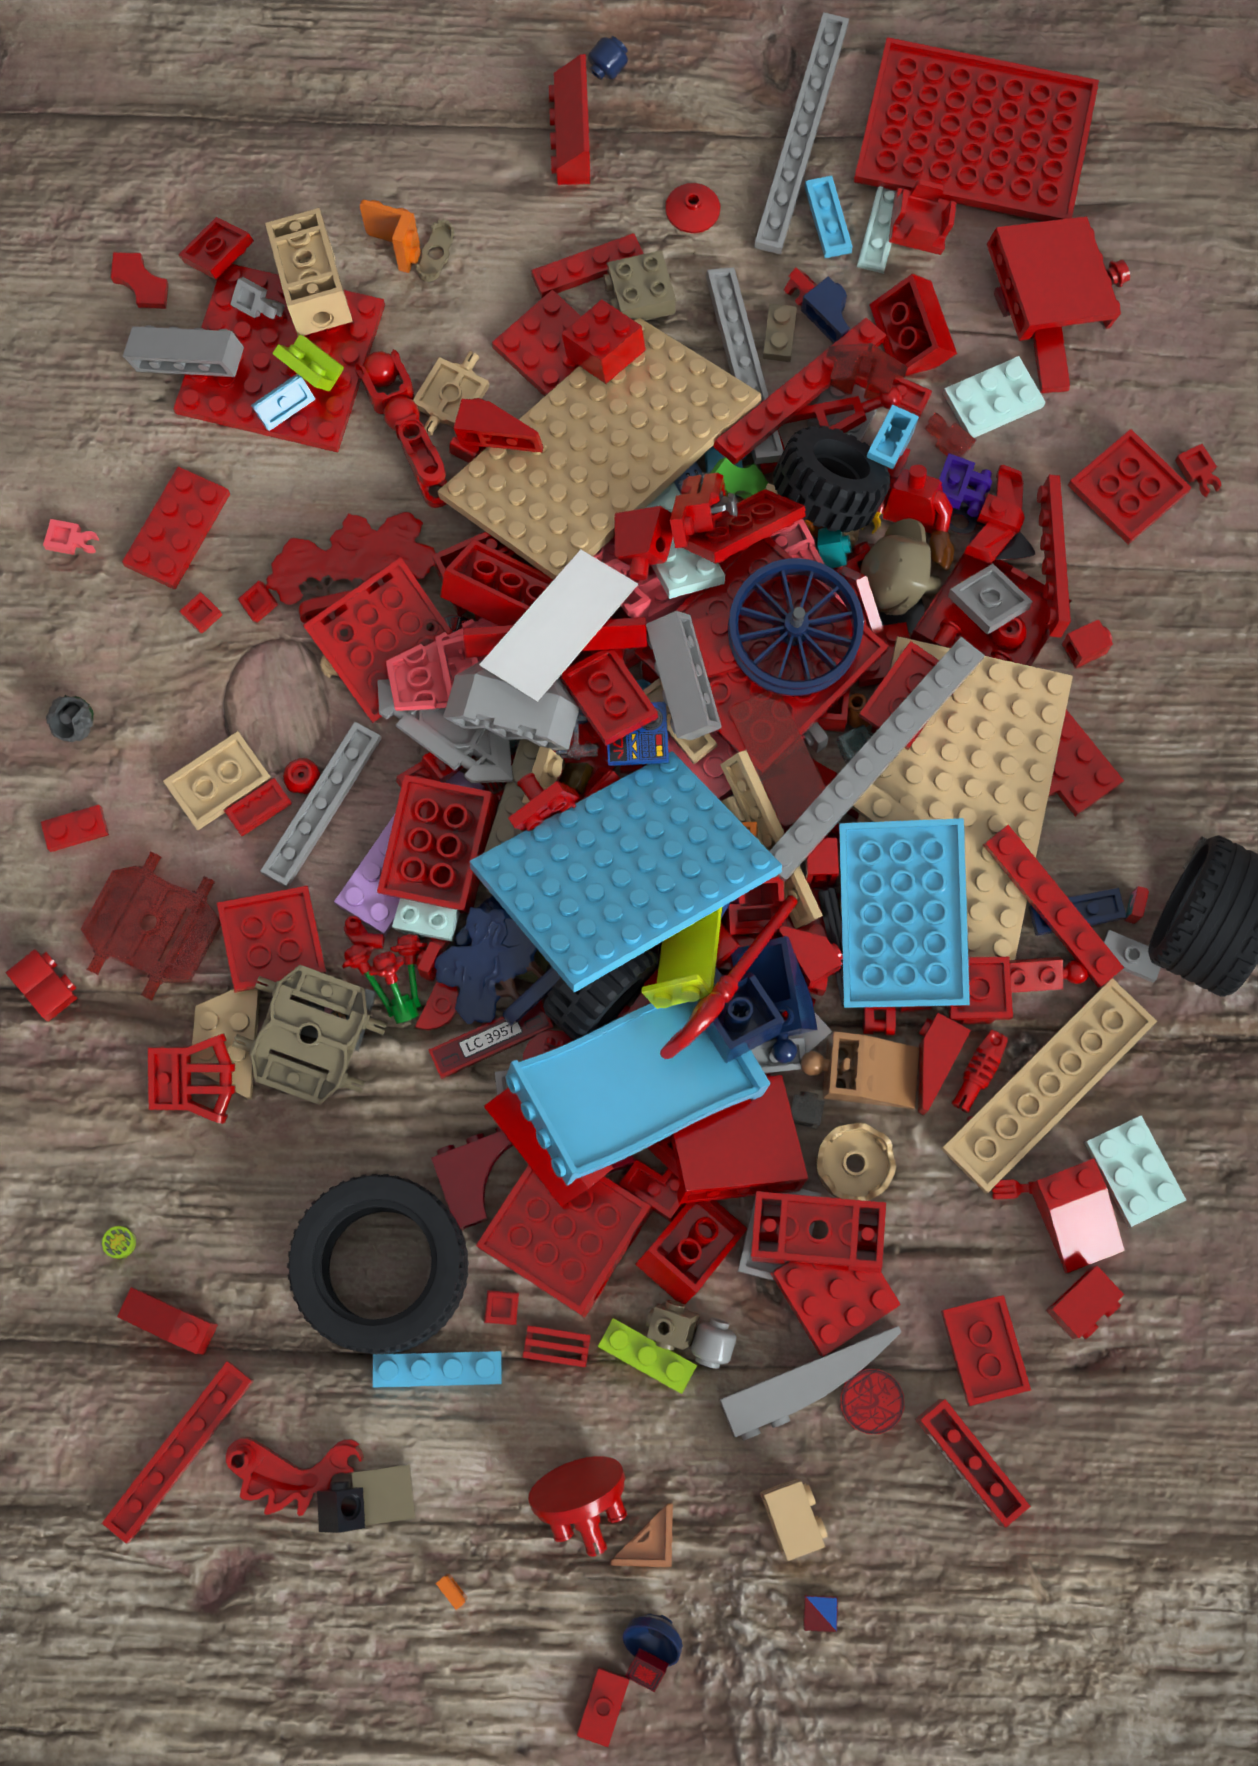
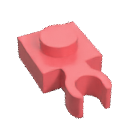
[43,519,99,555]

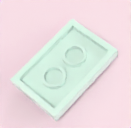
[943,356,1046,440]
[1084,1115,1186,1228]

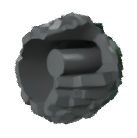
[46,695,94,742]

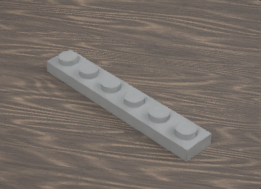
[260,722,381,888]

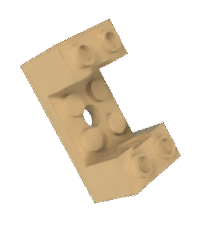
[265,208,353,336]

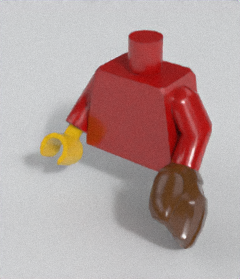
[862,464,954,571]

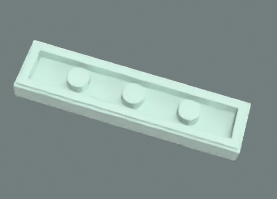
[857,186,896,274]

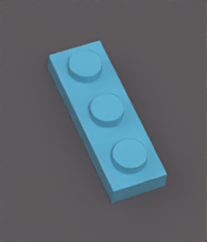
[804,176,853,258]

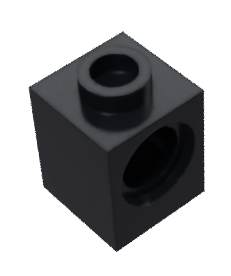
[317,1481,365,1533]

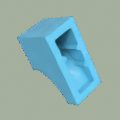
[867,404,919,469]

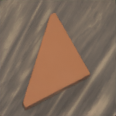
[611,1503,673,1567]

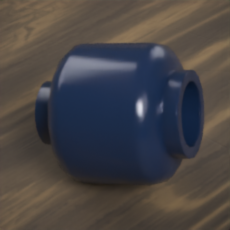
[588,36,628,80]

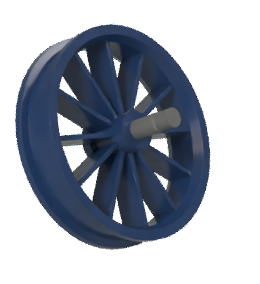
[728,558,864,696]

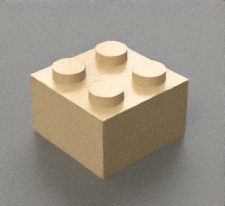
[760,1478,828,1561]

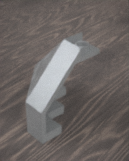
[443,659,580,750]

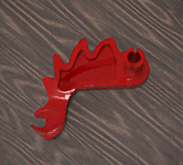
[226,1437,364,1516]

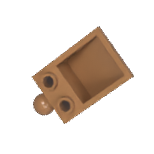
[800,1031,919,1109]

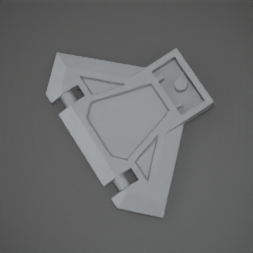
[378,679,513,783]

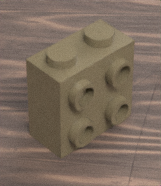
[603,250,676,321]

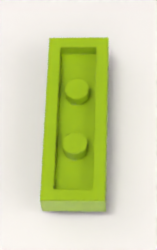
[598,1318,697,1394]

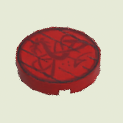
[840,1369,904,1434]

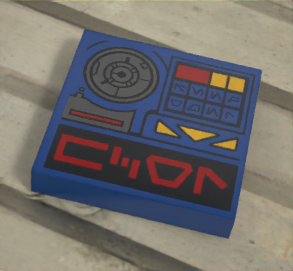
[607,702,669,766]

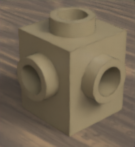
[646,1300,700,1350]

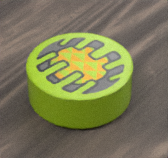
[102,1226,136,1259]

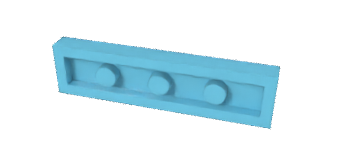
[373,1351,502,1388]

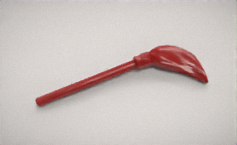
[660,895,798,1059]

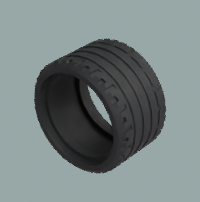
[1148,835,1258,997]

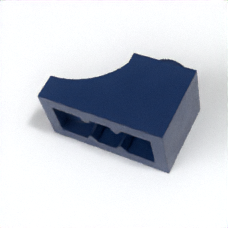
[801,276,850,344]

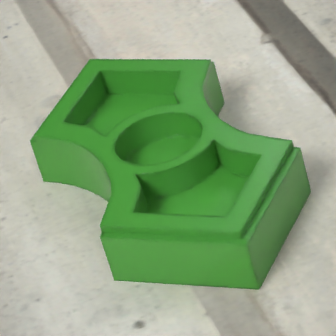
[710,457,769,499]

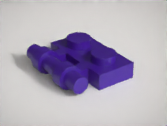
[939,453,992,517]

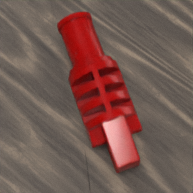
[951,1030,1008,1113]

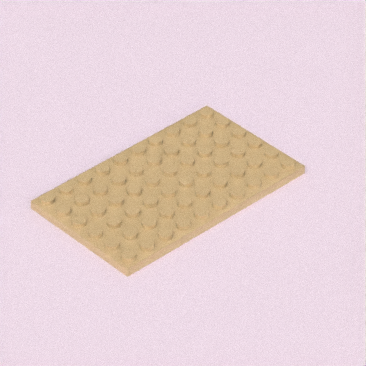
[437,318,762,580]
[839,637,1073,960]

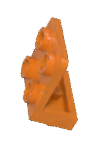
[360,200,420,273]

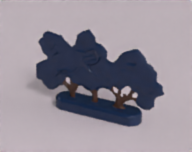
[434,907,561,1026]

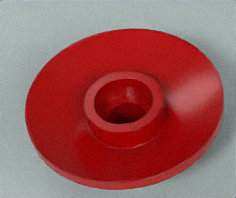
[666,183,720,233]

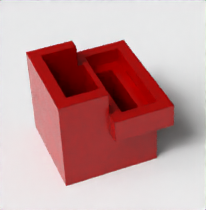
[721,876,786,935]

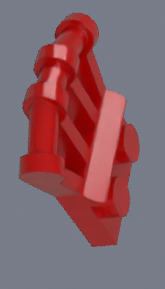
[148,1033,236,1124]

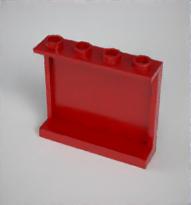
[987,216,1121,341]
[670,1073,808,1204]

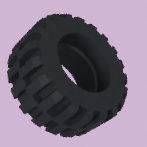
[773,426,890,532]
[543,949,658,1041]

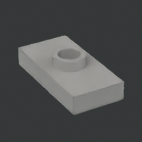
[1103,930,1161,983]

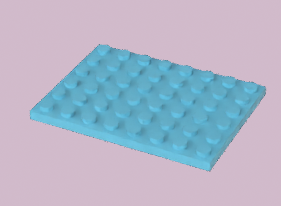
[469,751,782,993]

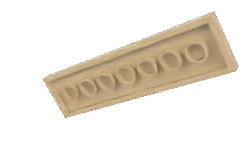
[941,978,1157,1194]

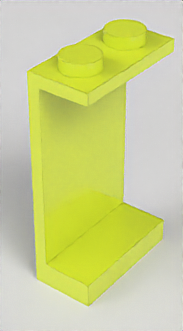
[641,907,722,1009]

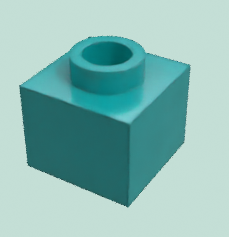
[817,528,852,568]

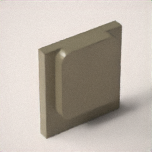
[351,1464,416,1526]

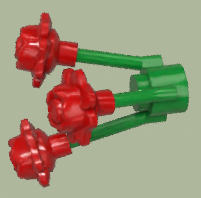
[342,934,428,1024]

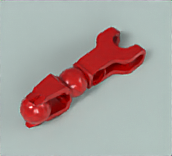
[355,349,447,508]

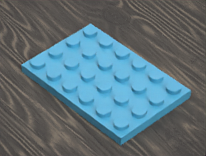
[839,818,970,1008]

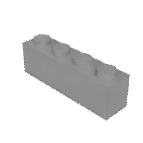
[123,325,244,377]
[646,611,722,740]

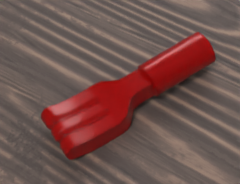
[992,1179,1035,1199]

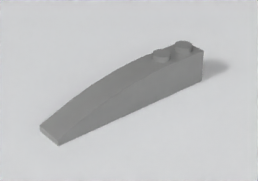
[719,1326,901,1441]

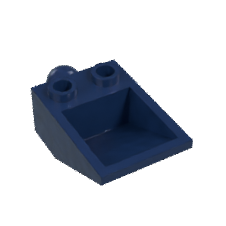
[731,936,818,1063]

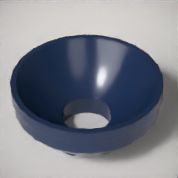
[622,1613,683,1667]

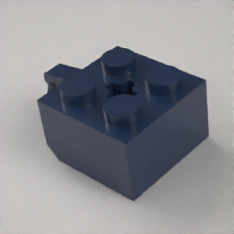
[693,968,785,1063]

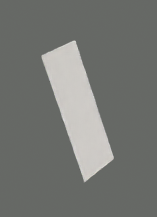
[479,549,638,702]

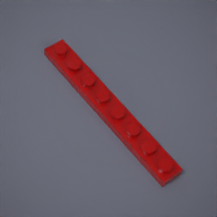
[713,318,886,465]

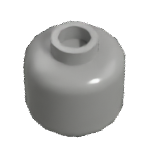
[691,1318,737,1369]

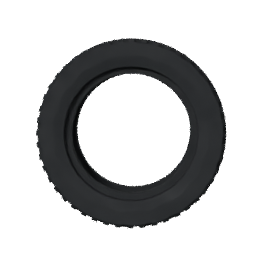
[287,1174,469,1354]

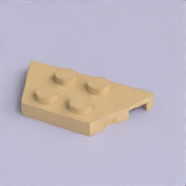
[191,989,260,1099]

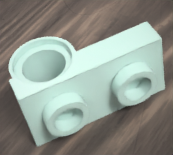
[392,898,460,942]

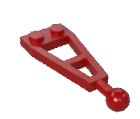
[760,386,902,475]

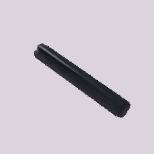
[818,888,844,1007]

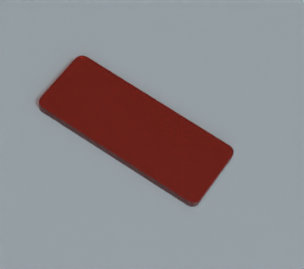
[730,691,825,826]

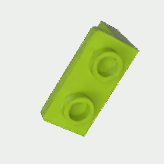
[272,335,344,391]

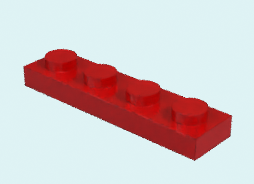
[531,233,644,298]

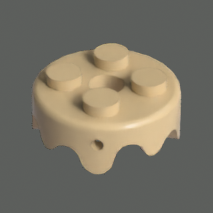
[816,1123,896,1201]

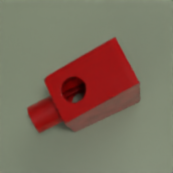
[614,506,673,580]

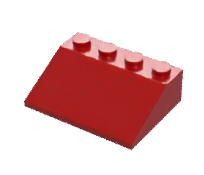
[377,775,499,914]

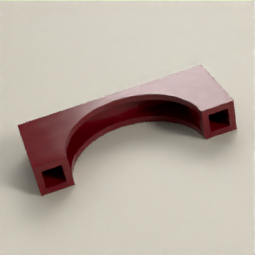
[431,1126,635,1230]

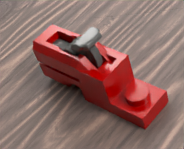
[670,473,738,548]

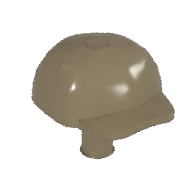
[860,518,942,615]

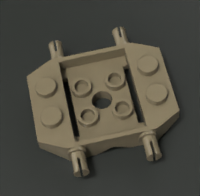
[232,965,388,1105]

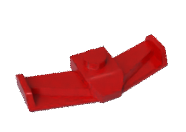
[964,465,1025,564]

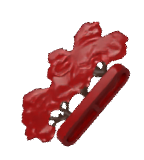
[266,512,435,624]

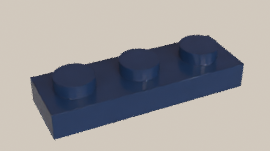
[1028,888,1127,936]

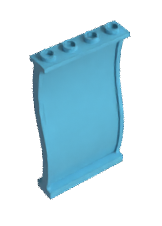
[506,1002,771,1186]

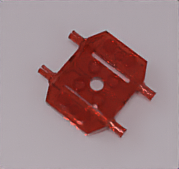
[81,852,221,1001]

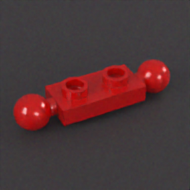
[1010,957,1089,993]

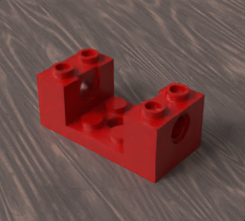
[751,1191,886,1273]

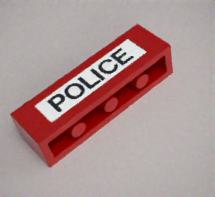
[915,1399,1031,1528]

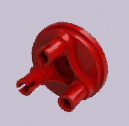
[528,1456,627,1557]

